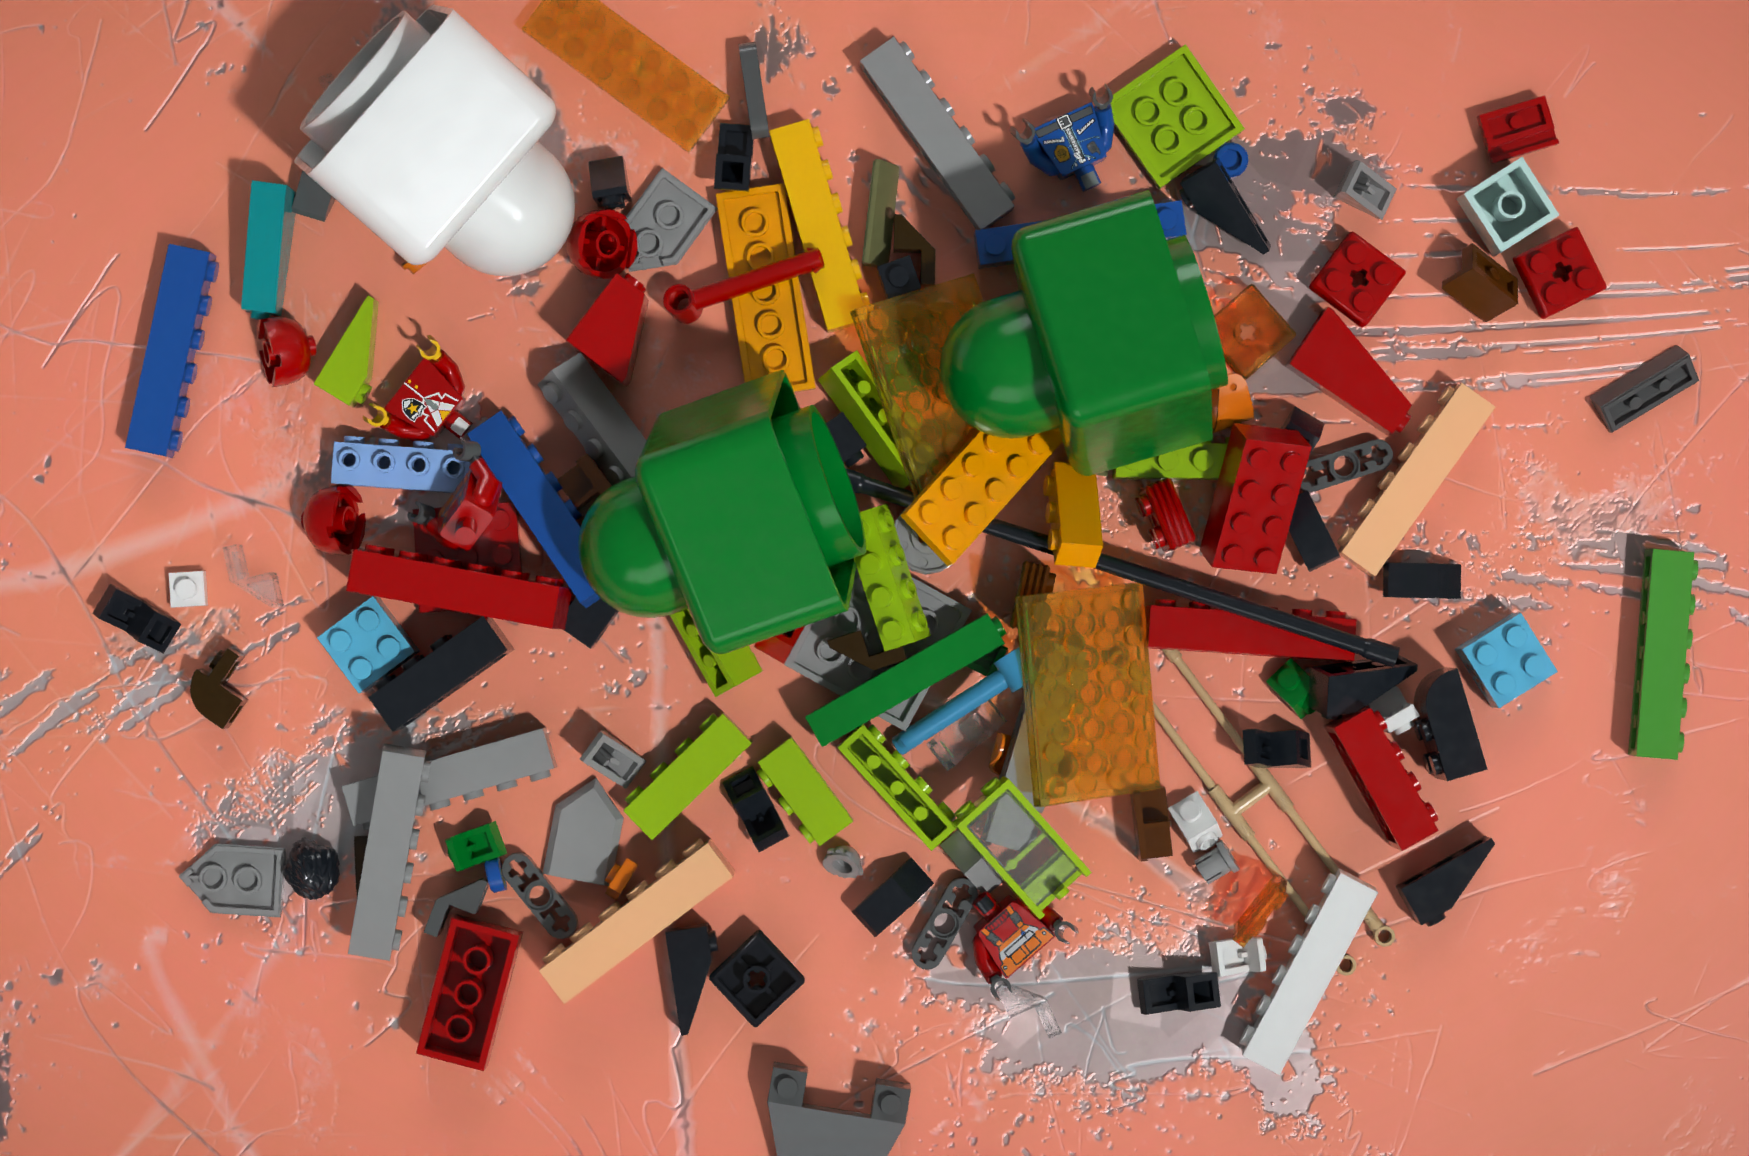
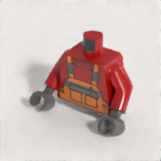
[407,439,503,551]
[972,891,1079,1001]

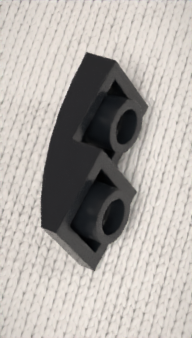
[1289,490,1341,572]

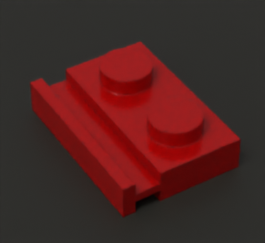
[1476,95,1559,165]

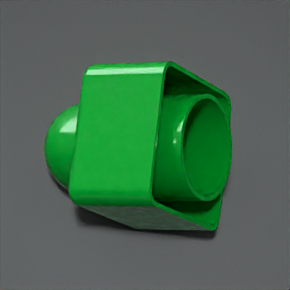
[940,190,1228,476]
[578,370,866,654]

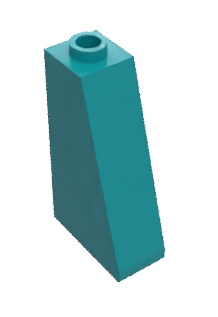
[241,180,296,320]

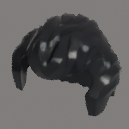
[283,837,340,900]

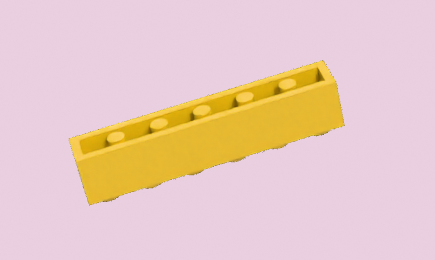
[769,119,872,333]

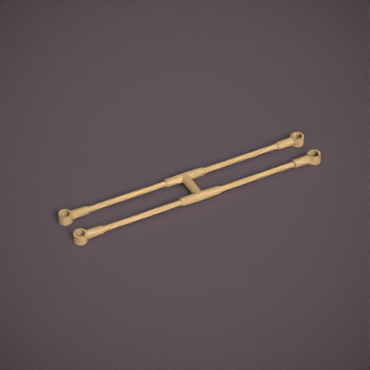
[1107,649,1395,976]

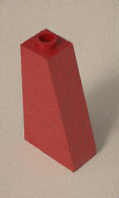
[1285,307,1412,436]

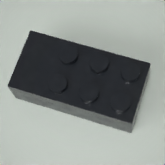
[368,616,515,732]

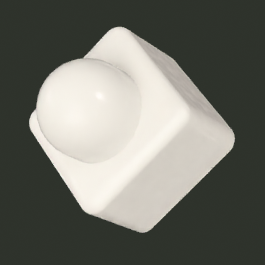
[294,4,575,276]

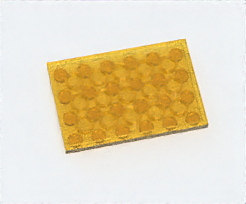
[850,273,1042,499]
[1015,582,1161,807]

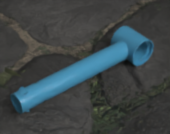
[892,647,1039,755]

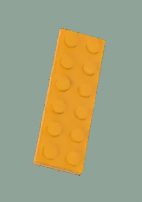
[716,183,816,392]
[900,428,1063,566]

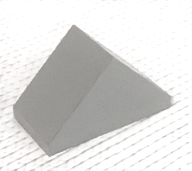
[1333,160,1397,220]
[580,729,646,789]
[940,827,1011,893]

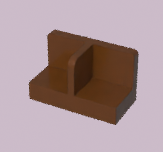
[1442,243,1518,322]
[558,453,612,517]
[1130,787,1173,862]

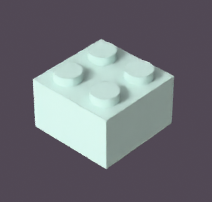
[1456,157,1559,257]

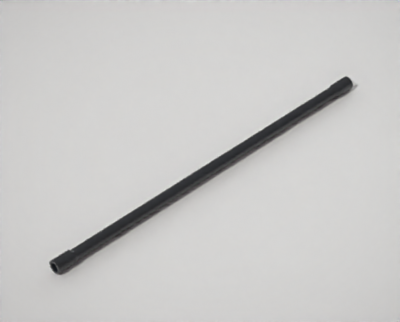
[846,468,1400,667]

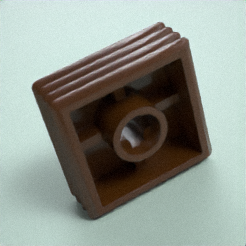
[1010,560,1056,633]

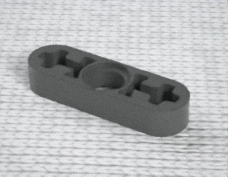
[738,41,770,139]
[1300,439,1393,492]
[502,852,578,939]
[911,877,978,970]

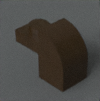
[190,648,248,729]

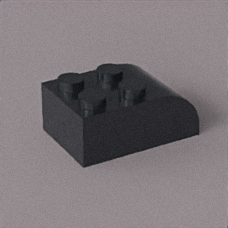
[1413,667,1488,781]

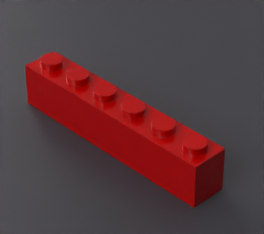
[1143,599,1357,662]

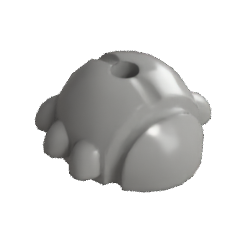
[823,845,863,878]

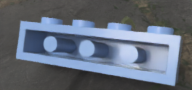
[331,436,471,493]

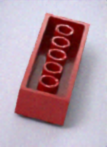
[346,544,572,630]

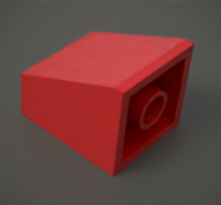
[566,273,649,387]

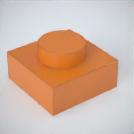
[604,858,638,901]

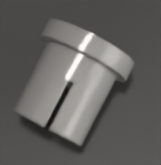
[1194,840,1240,885]

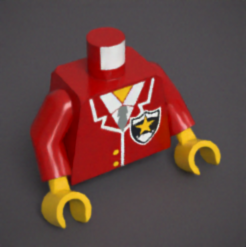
[363,335,473,441]

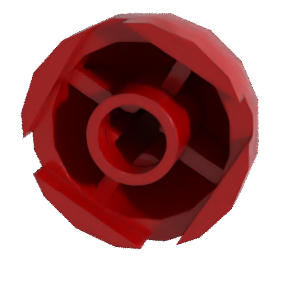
[566,210,638,279]
[257,317,317,387]
[301,485,366,555]

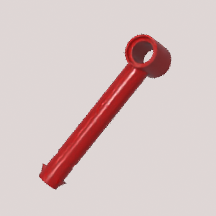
[663,248,825,324]

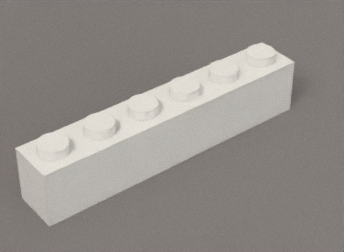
[1239,868,1378,1075]

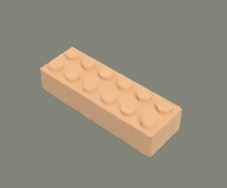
[539,838,735,1004]

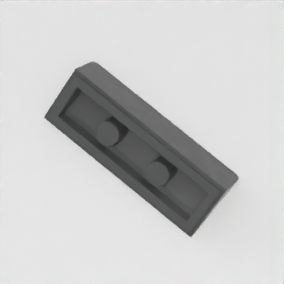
[1590,345,1699,433]

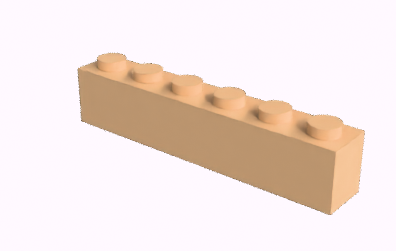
[1337,383,1496,577]

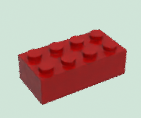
[1200,423,1312,574]
[1324,707,1439,851]
[416,914,523,1071]

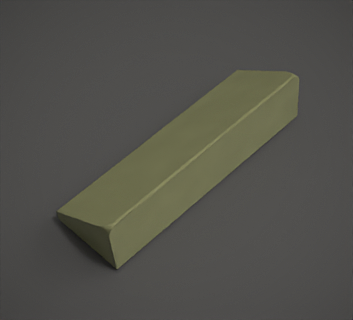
[862,159,899,268]

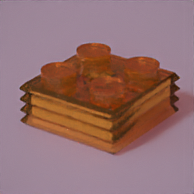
[1214,284,1296,380]

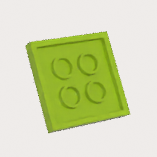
[1110,44,1245,189]

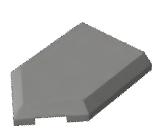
[626,168,718,272]
[543,778,624,886]
[179,843,286,917]

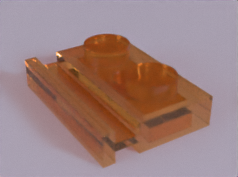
[1232,872,1288,948]

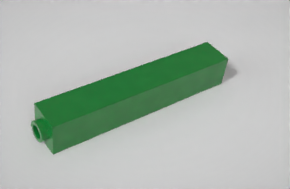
[805,613,1007,747]

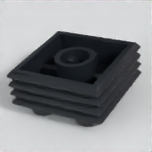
[709,930,805,1027]

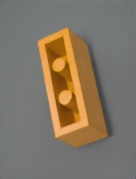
[1043,462,1103,568]

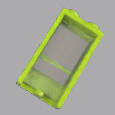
[952,776,1092,920]

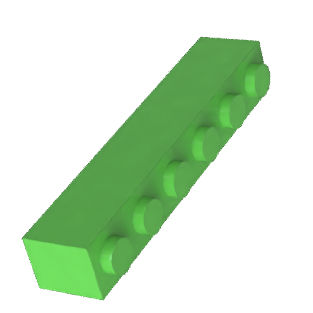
[1628,549,1698,760]

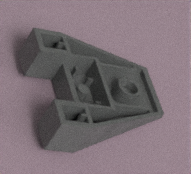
[767,1062,911,1156]

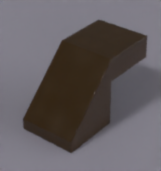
[893,214,936,288]
[827,630,907,670]

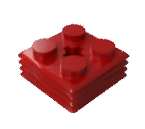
[1513,227,1607,319]
[1309,231,1406,327]
[1135,477,1196,552]

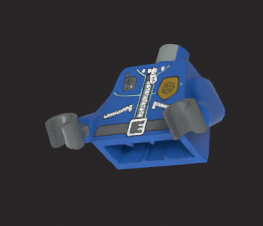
[1010,84,1115,192]

